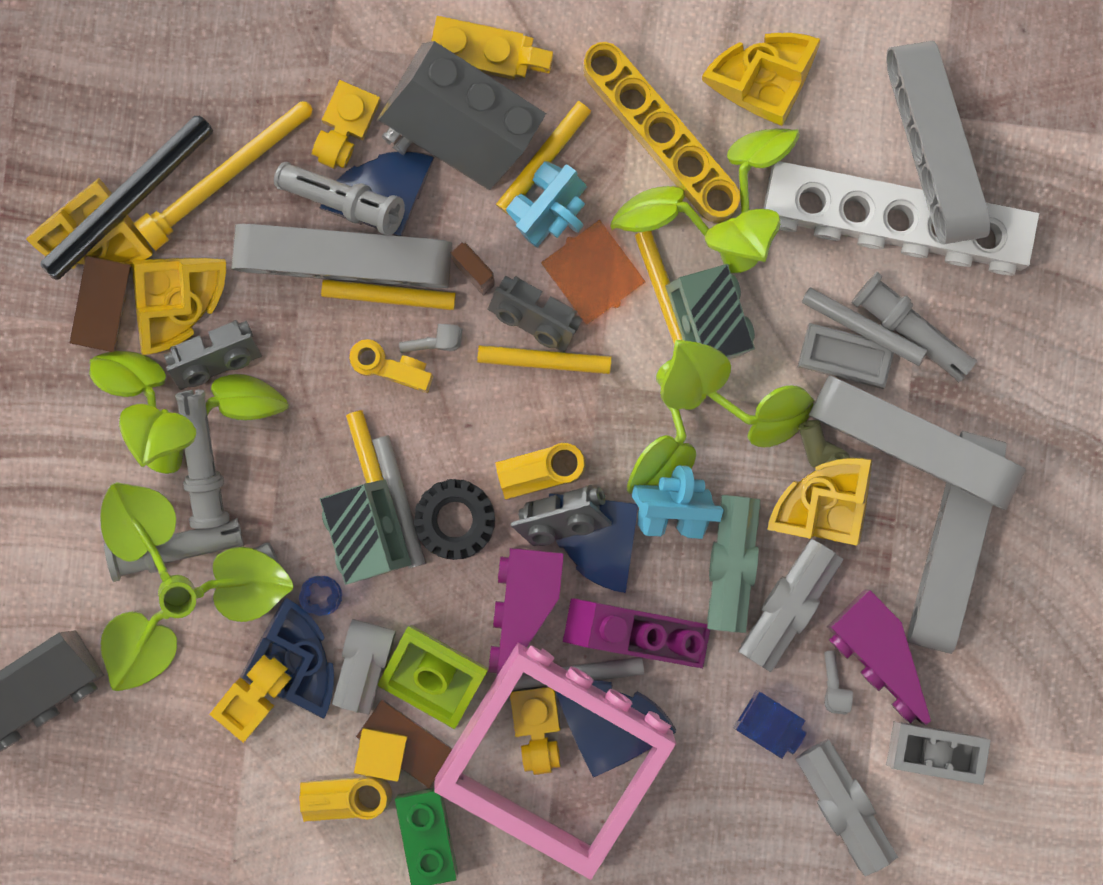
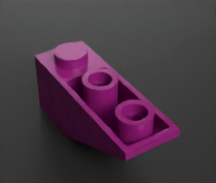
[488,548,564,676]
[826,589,931,725]
[562,598,711,669]

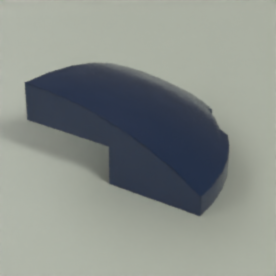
[320,152,434,236]
[549,493,638,593]
[240,598,334,719]
[556,680,676,778]

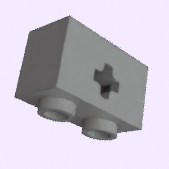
[886,721,991,785]

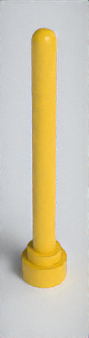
[133,101,313,251]

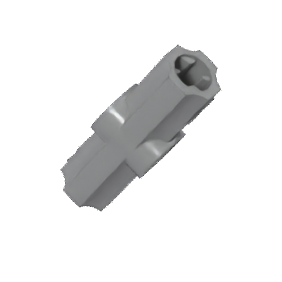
[738,538,843,672]
[795,739,898,877]

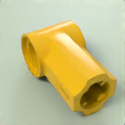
[495,443,586,500]
[299,776,392,822]

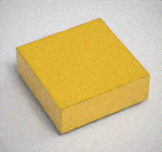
[354,728,407,782]

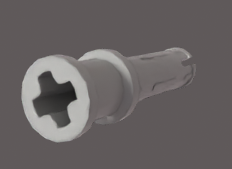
[274,162,405,236]
[851,272,977,383]
[175,389,230,529]
[104,518,244,582]

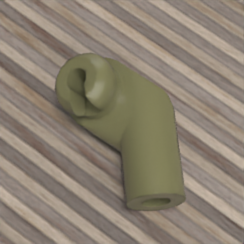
[798,420,851,468]

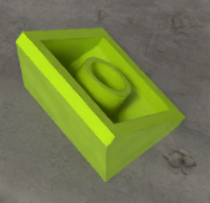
[378,625,489,729]

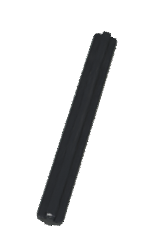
[40,115,213,280]

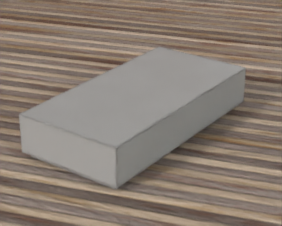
[797,323,894,389]

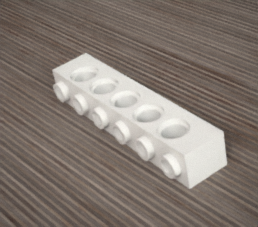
[763,161,1039,276]

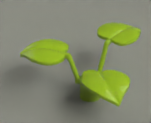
[610,128,800,273]
[627,340,815,494]
[89,351,289,474]
[100,482,294,691]

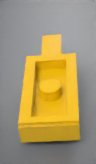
[431,16,553,80]

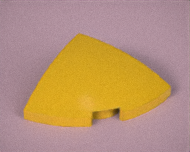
[702,33,820,126]
[26,178,153,269]
[132,258,226,355]
[767,458,872,546]

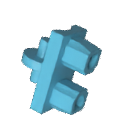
[506,161,587,248]
[632,465,724,539]

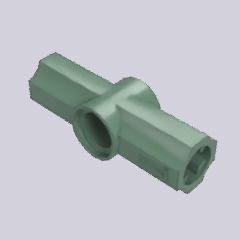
[707,495,760,633]

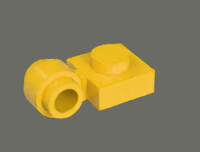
[311,80,381,169]
[349,339,433,394]
[209,655,291,743]
[510,687,561,775]

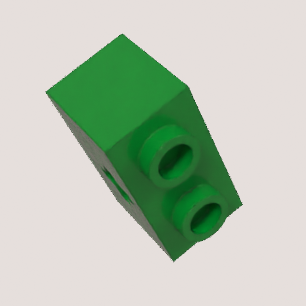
[395,788,458,885]

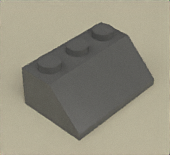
[377,41,547,190]
[0,630,104,752]

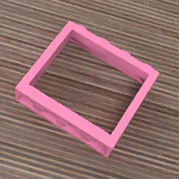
[434,643,676,880]

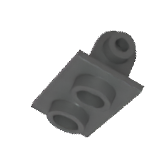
[487,276,583,353]
[164,320,262,390]
[511,485,612,546]

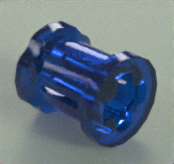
[299,576,343,616]

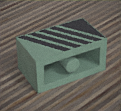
[665,264,755,359]
[320,479,412,585]

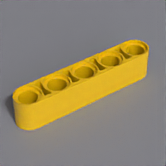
[583,42,740,223]

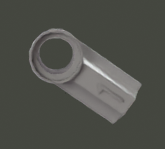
[332,619,396,715]

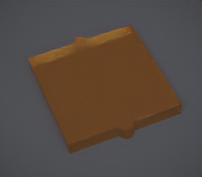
[541,220,646,325]

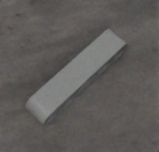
[886,41,990,245]
[231,224,452,288]
[809,375,1026,510]
[907,431,1007,654]

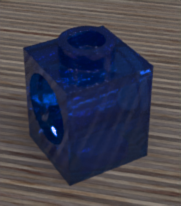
[733,690,807,759]

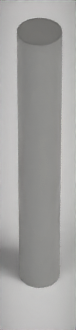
[802,287,928,366]
[372,435,426,568]
[512,657,644,692]

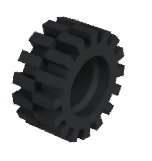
[414,479,495,560]

